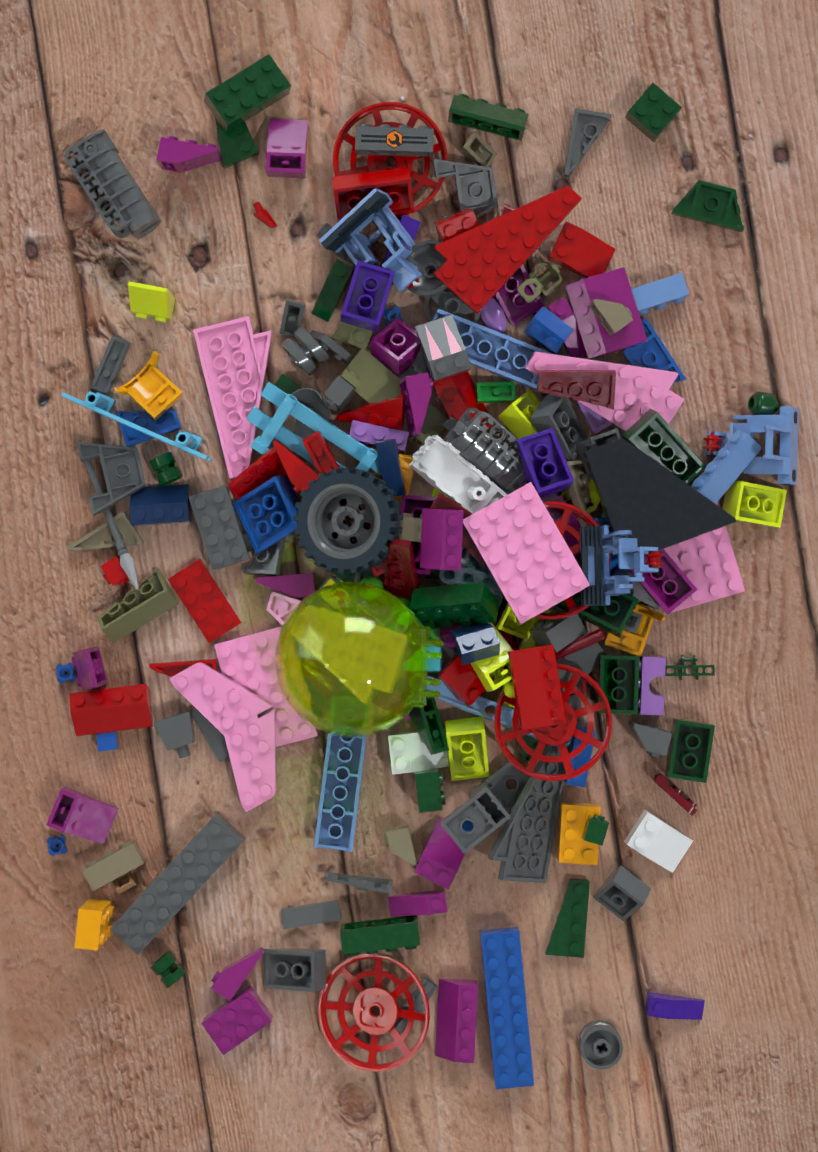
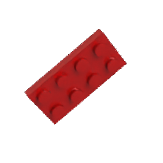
[168,559,242,644]

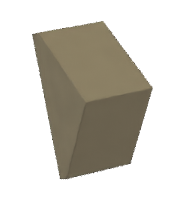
[462,131,497,167]

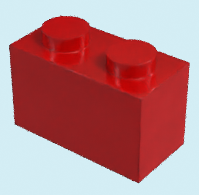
[434,208,479,242]

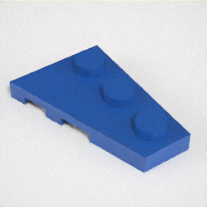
[115,409,182,447]

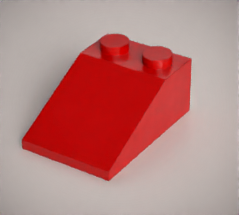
[548,221,616,278]
[273,440,319,494]

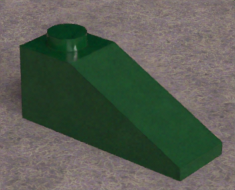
[311,259,354,322]
[407,694,449,755]

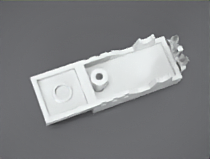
[409,435,507,514]

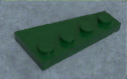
[215,118,259,169]
[545,879,590,958]

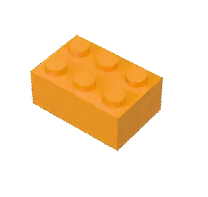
[557,802,601,865]
[74,898,115,951]

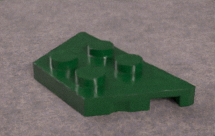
[671,180,744,232]

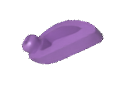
[481,298,506,334]

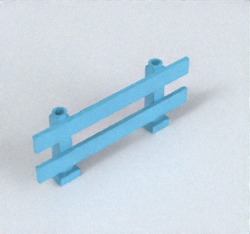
[246,382,382,476]
[61,391,213,463]

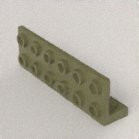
[340,348,448,446]

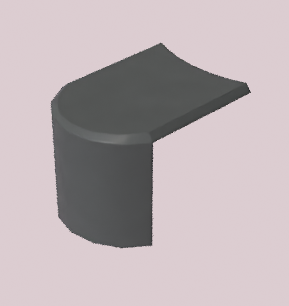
[292,388,331,443]

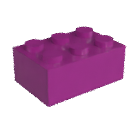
[201,985,273,1055]

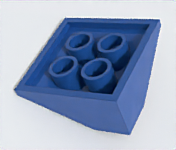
[233,476,298,554]

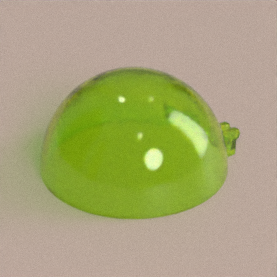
[275,581,443,737]

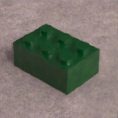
[665,718,715,783]

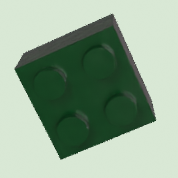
[625,83,682,142]
[415,768,446,813]

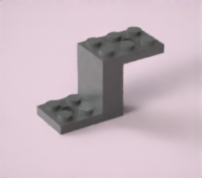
[440,761,530,854]

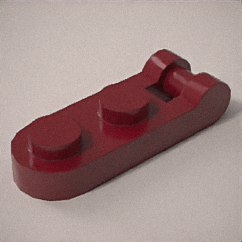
[654,773,698,816]

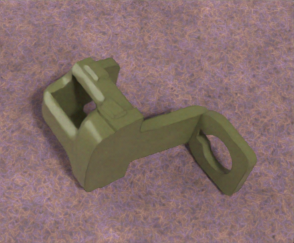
[517,262,562,303]

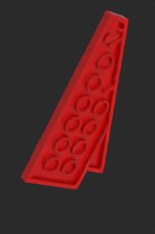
[434,186,582,314]

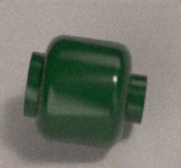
[748,391,778,415]

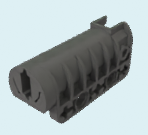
[65,129,161,240]

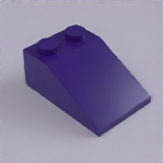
[340,261,395,333]
[516,428,574,498]

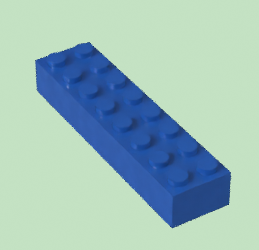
[480,927,534,1089]

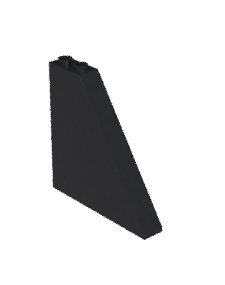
[583,436,736,551]

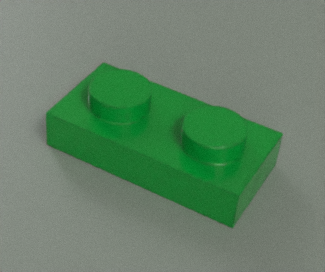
[476,382,516,403]

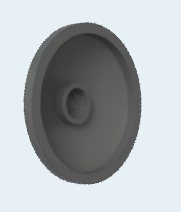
[406,240,447,297]

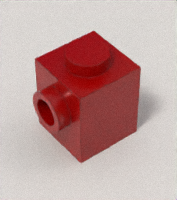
[100,556,130,587]

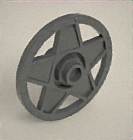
[424,290,481,323]

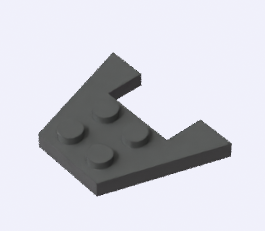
[432,158,498,219]
[76,442,146,516]

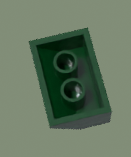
[598,655,639,714]

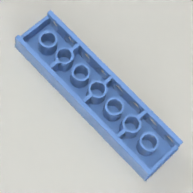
[432,309,553,395]
[314,694,371,852]

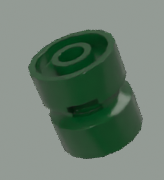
[149,452,183,486]
[150,951,186,988]

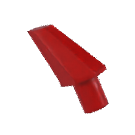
[253,202,277,228]

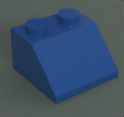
[524,306,574,354]

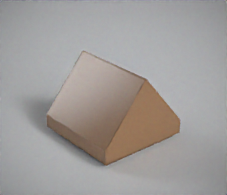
[114,871,139,894]

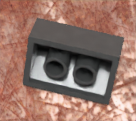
[556,632,607,692]

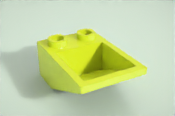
[471,623,515,698]

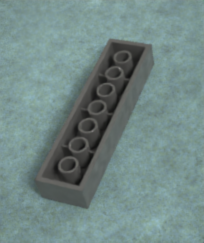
[110,812,245,955]

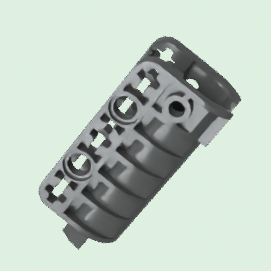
[443,407,527,495]

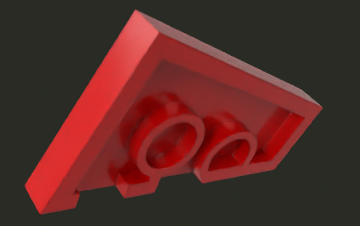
[228,447,288,500]

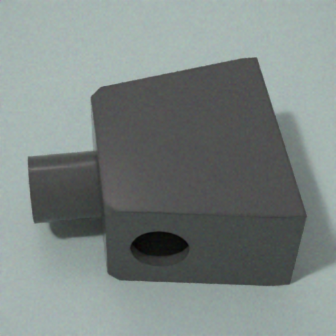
[154,711,195,758]

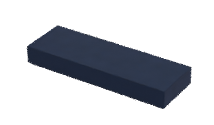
[376,439,406,497]

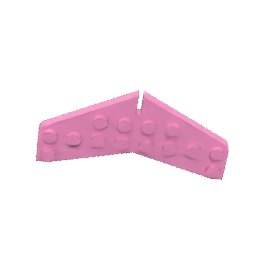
[169,662,277,812]

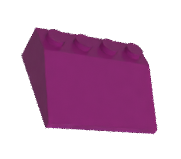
[566,267,648,359]

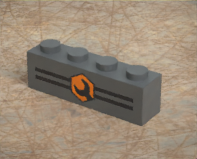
[355,124,434,157]

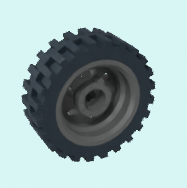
[293,468,403,574]

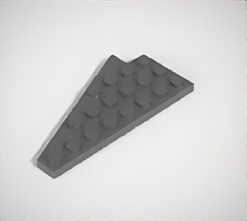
[488,735,573,883]

